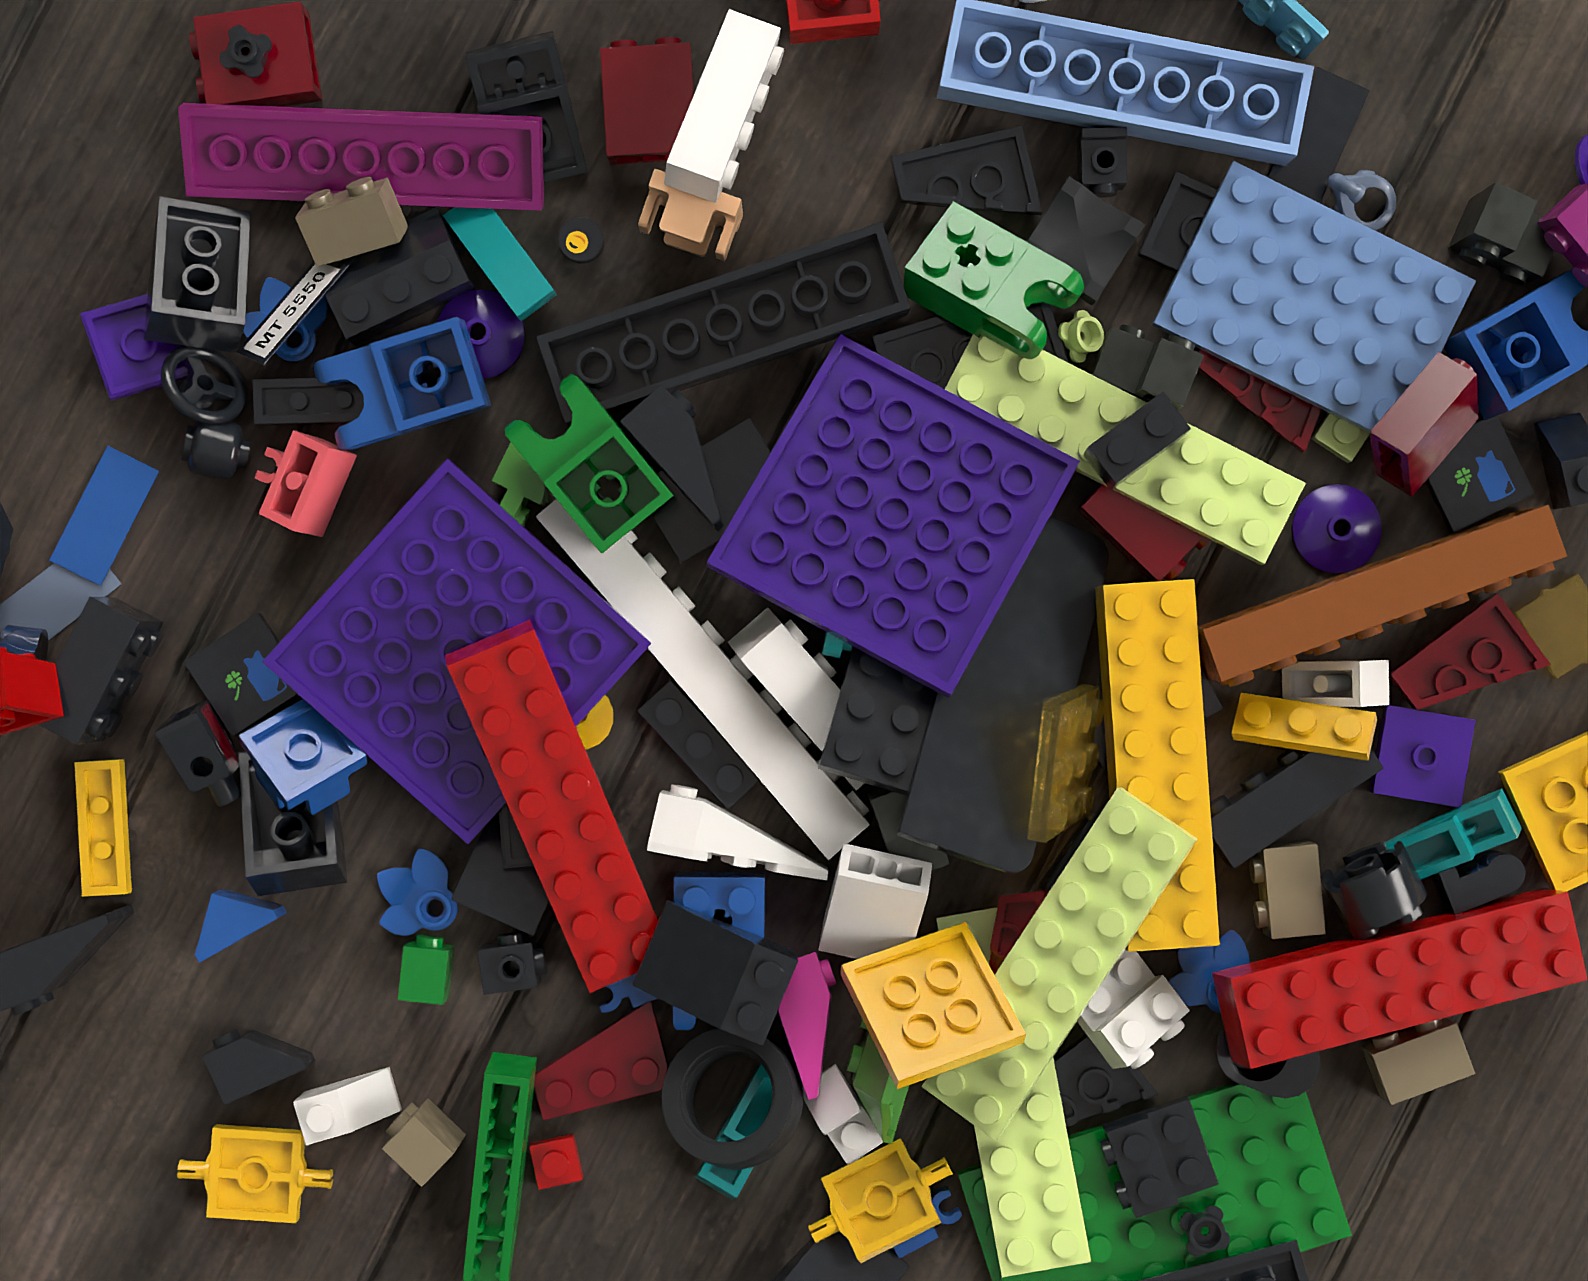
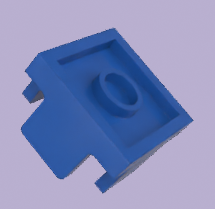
[239,699,367,815]

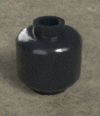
[181,421,250,480]

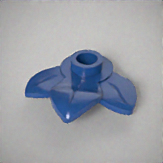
[243,277,328,362]
[377,848,458,936]
[1168,930,1250,1013]

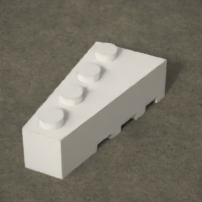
[664,9,784,203]
[728,607,864,790]

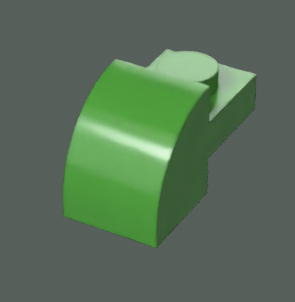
[492,443,549,526]

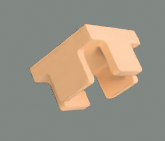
[638,168,743,261]

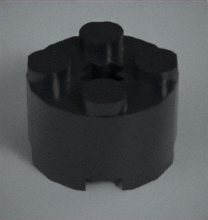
[1320,841,1427,940]

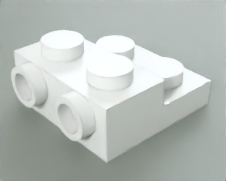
[1077,950,1190,1069]

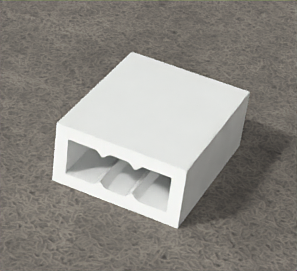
[818,843,932,959]

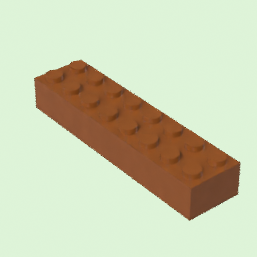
[1198,505,1567,687]

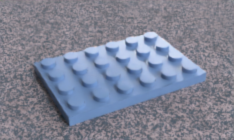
[1151,161,1476,433]

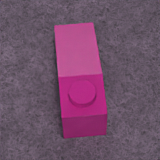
[778,952,837,1100]

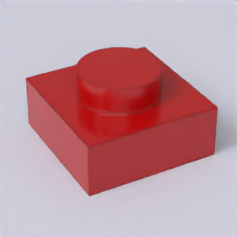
[529,1133,584,1190]

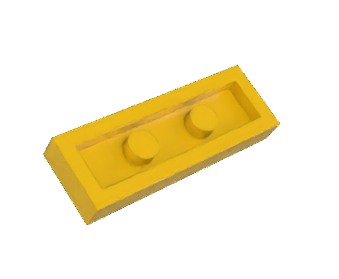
[1231,693,1377,761]
[74,759,132,897]

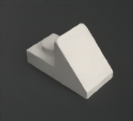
[802,1064,883,1165]

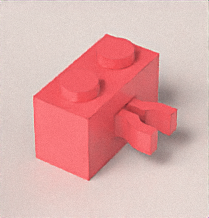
[255,430,357,537]

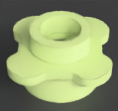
[1058,310,1104,363]

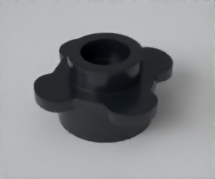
[219,25,272,78]
[1179,1205,1230,1256]

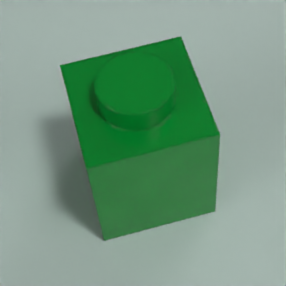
[398,935,455,1005]

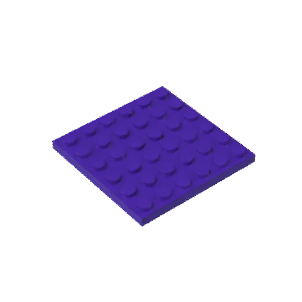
[707,334,1080,699]
[262,459,651,844]

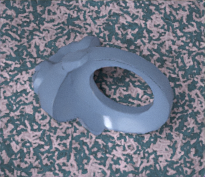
[1328,170,1396,231]

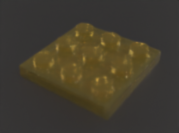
[1028,684,1104,843]

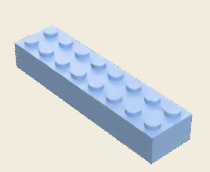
[937,0,1314,166]

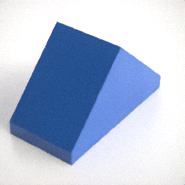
[195,889,287,963]

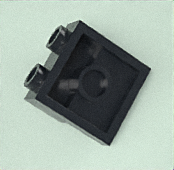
[1099,1096,1219,1218]

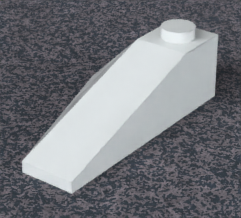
[647,784,828,880]

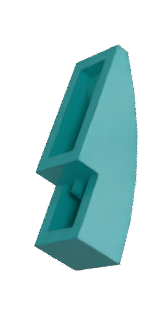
[443,207,557,322]
[1384,788,1522,879]
[694,1063,802,1200]

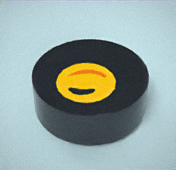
[559,217,604,264]

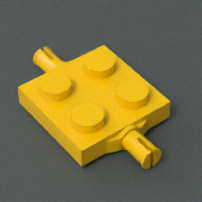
[177,1124,333,1223]
[808,1138,953,1263]

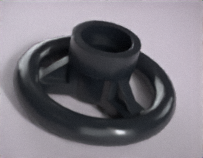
[160,346,247,424]

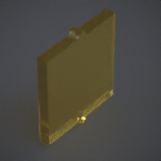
[1514,574,1588,679]

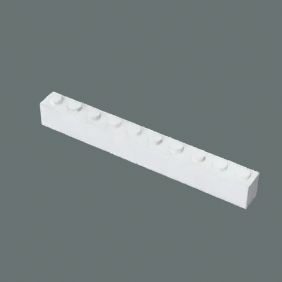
[536,492,870,860]

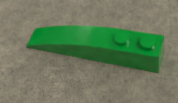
[463,1052,537,1281]

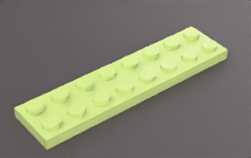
[945,334,1306,565]
[922,787,1198,1141]
[936,907,1091,1277]

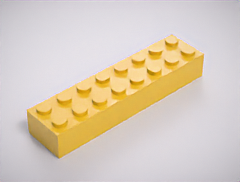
[1095,579,1220,952]

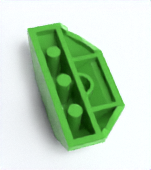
[846,1018,909,1145]

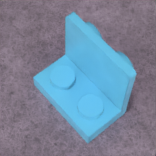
[1238,0,1329,60]

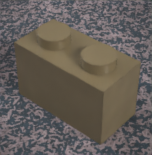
[295,177,408,267]
[1249,840,1326,939]
[1362,1017,1475,1105]
[382,1098,466,1187]

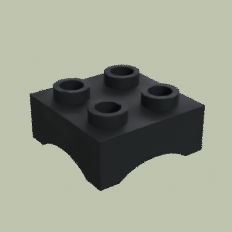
[1027,176,1145,306]

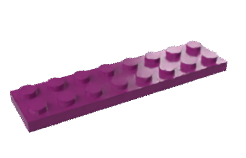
[178,103,544,211]

